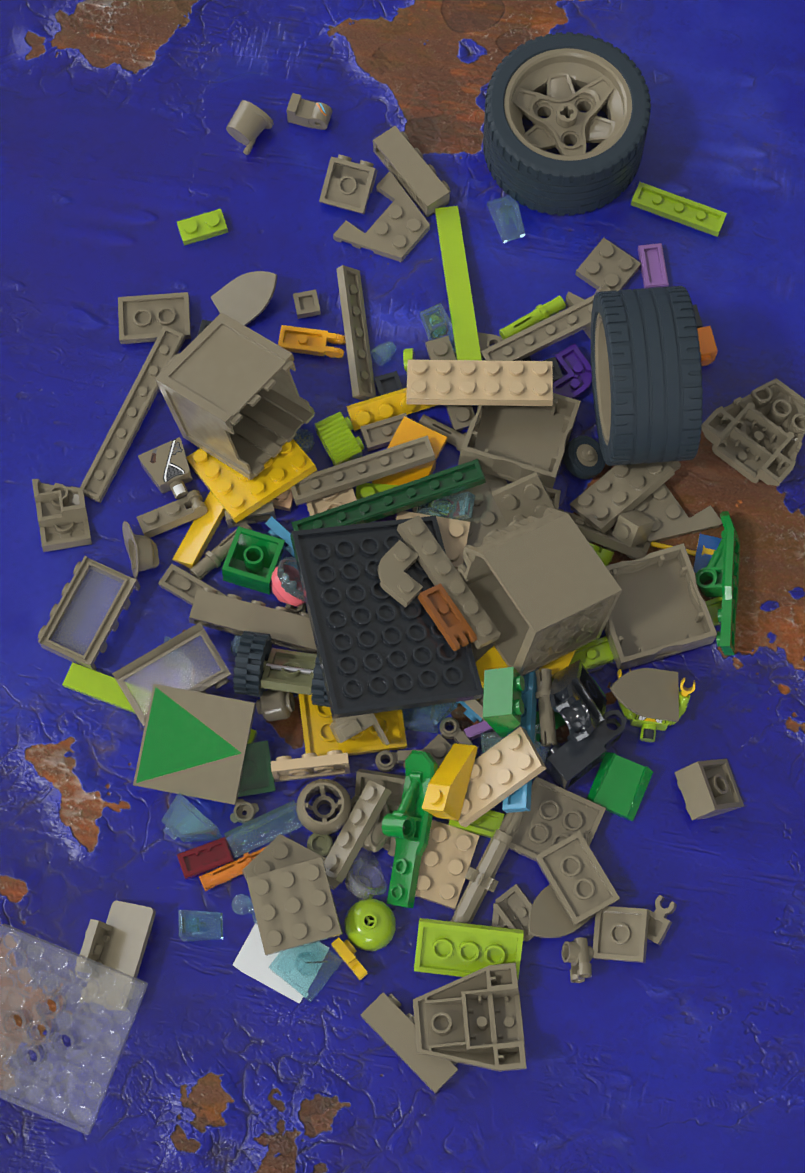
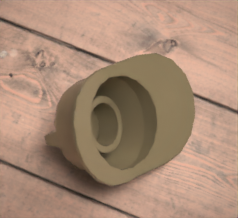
[122,521,159,578]

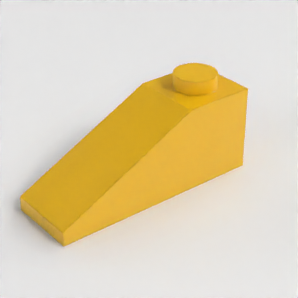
[422,743,478,821]

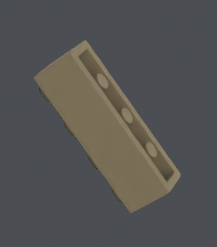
[373,126,451,217]
[361,992,458,1094]

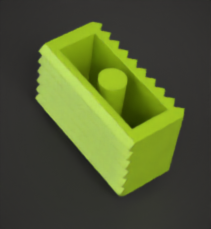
[315,412,364,466]

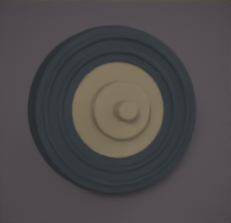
[563,436,605,480]

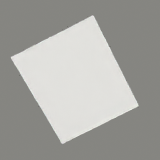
[233,921,329,1004]

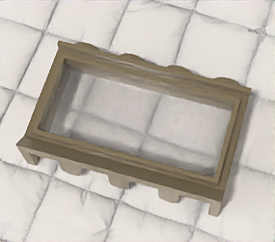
[38,556,141,671]
[112,622,231,727]

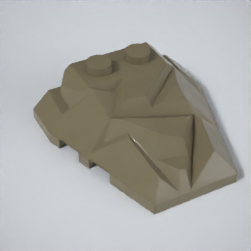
[701,378,805,486]

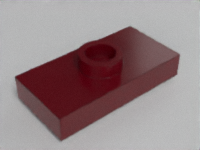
[177,837,234,880]

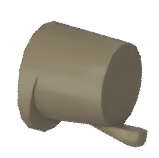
[226,100,274,155]

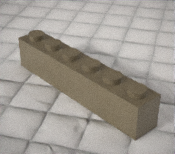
[189,588,317,654]

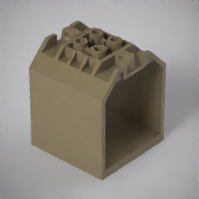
[457,507,622,676]

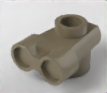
[562,937,593,983]

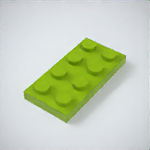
[414,918,524,979]

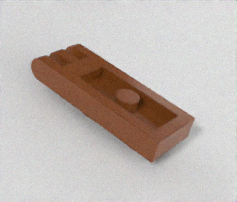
[418,583,477,651]

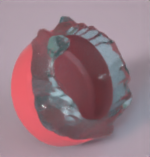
[271,559,306,606]

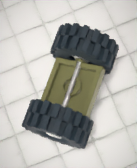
[233,631,330,707]

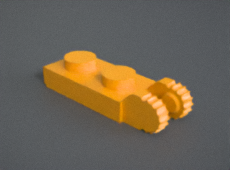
[278,325,346,358]

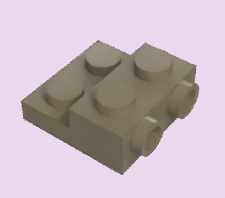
[319,155,378,214]

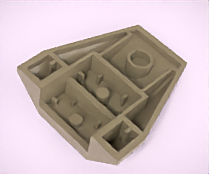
[413,963,527,1072]

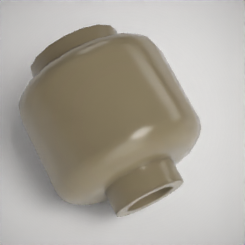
[256,689,295,721]

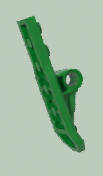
[695,511,740,656]
[382,750,438,908]

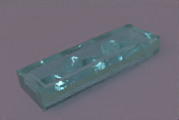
[224,800,303,858]

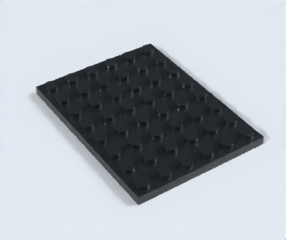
[290,516,484,719]

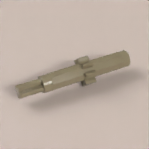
[450,812,523,924]

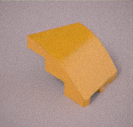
[372,416,447,485]

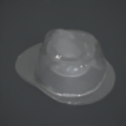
[345,847,387,902]

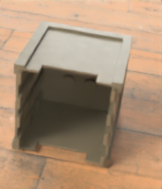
[155,312,315,480]

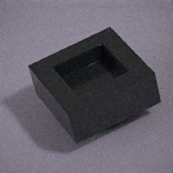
[374,371,403,396]

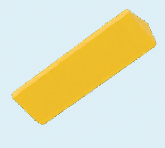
[172,491,226,568]

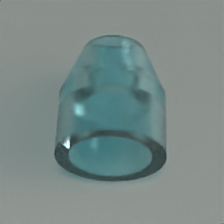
[371,341,396,366]

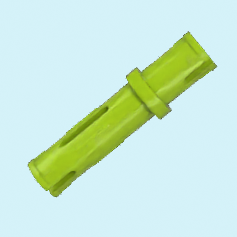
[499,295,566,340]

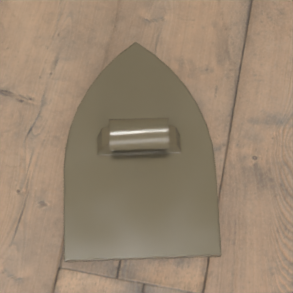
[211,271,277,326]
[610,668,679,722]
[528,884,596,938]

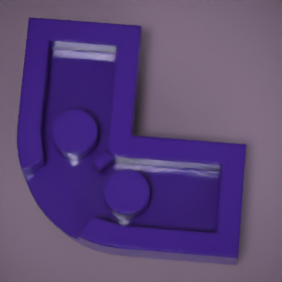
[553,344,592,399]

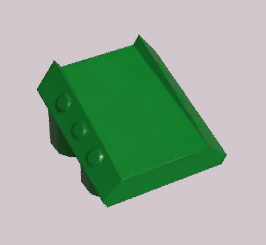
[587,752,653,821]

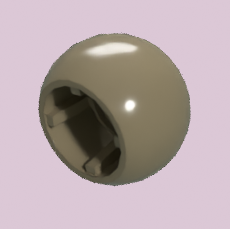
[296,779,352,835]

